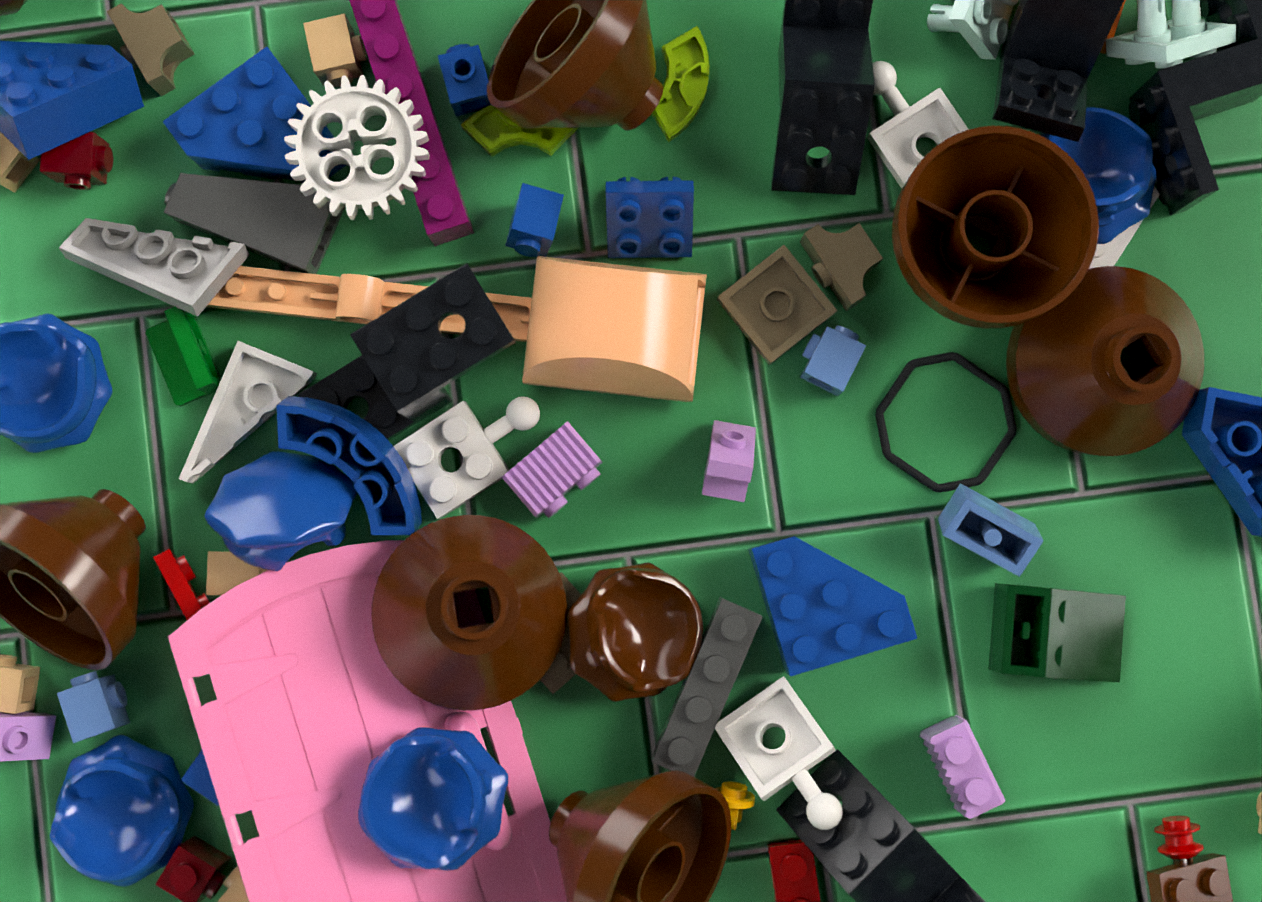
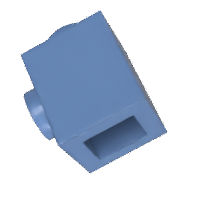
[800,325,866,396]
[57,671,130,743]

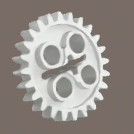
[284,75,430,220]

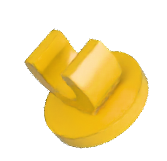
[715,781,755,830]

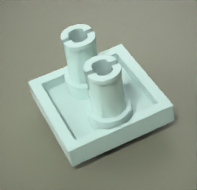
[927,0,1019,60]
[1106,0,1236,69]

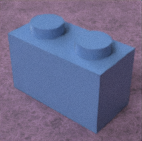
[938,483,1044,577]

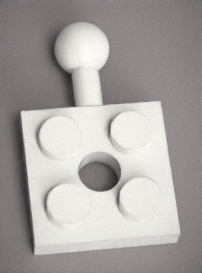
[867,61,969,189]
[394,397,540,519]
[715,676,842,830]

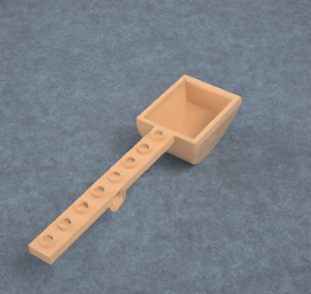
[206,256,707,402]

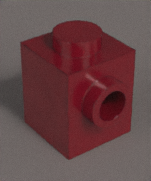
[40,132,113,190]
[155,836,231,902]

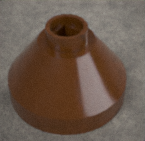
[487,0,663,131]
[892,126,1099,329]
[1006,266,1204,456]
[0,489,146,670]
[371,515,567,710]
[549,770,731,902]

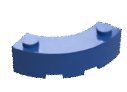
[276,396,422,535]

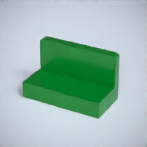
[145,306,221,406]

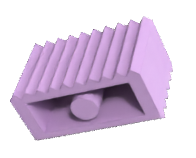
[502,421,602,519]
[919,715,1006,819]

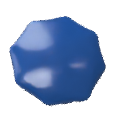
[1039,107,1156,244]
[0,314,113,453]
[204,451,358,571]
[358,727,508,871]
[50,735,194,887]

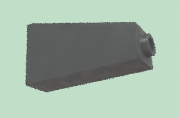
[164,173,345,274]

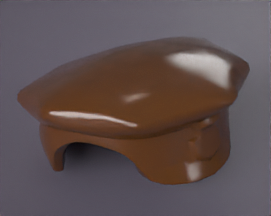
[568,562,703,702]

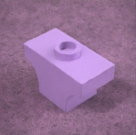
[702,420,756,502]
[0,712,56,762]

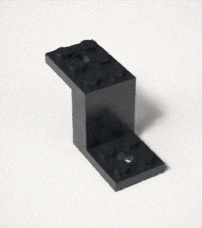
[771,0,875,195]
[993,0,1124,142]
[1129,0,1262,216]
[298,263,516,441]
[776,749,985,902]

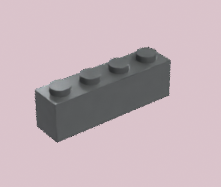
[652,597,763,777]

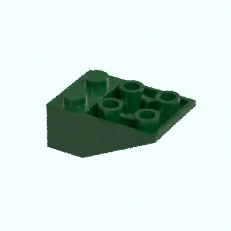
[988,583,1126,682]

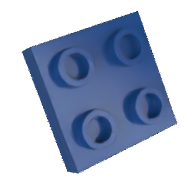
[606,176,694,258]

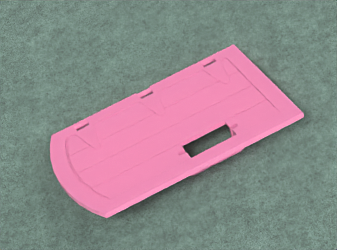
[168,540,567,902]

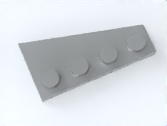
[59,218,249,317]

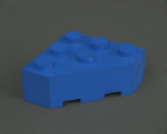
[0,41,144,160]
[162,46,346,183]
[1182,387,1262,537]
[748,536,918,677]

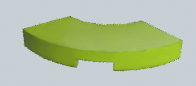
[652,26,709,142]
[461,105,578,157]

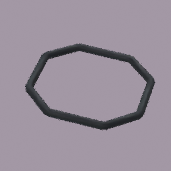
[875,352,1017,493]

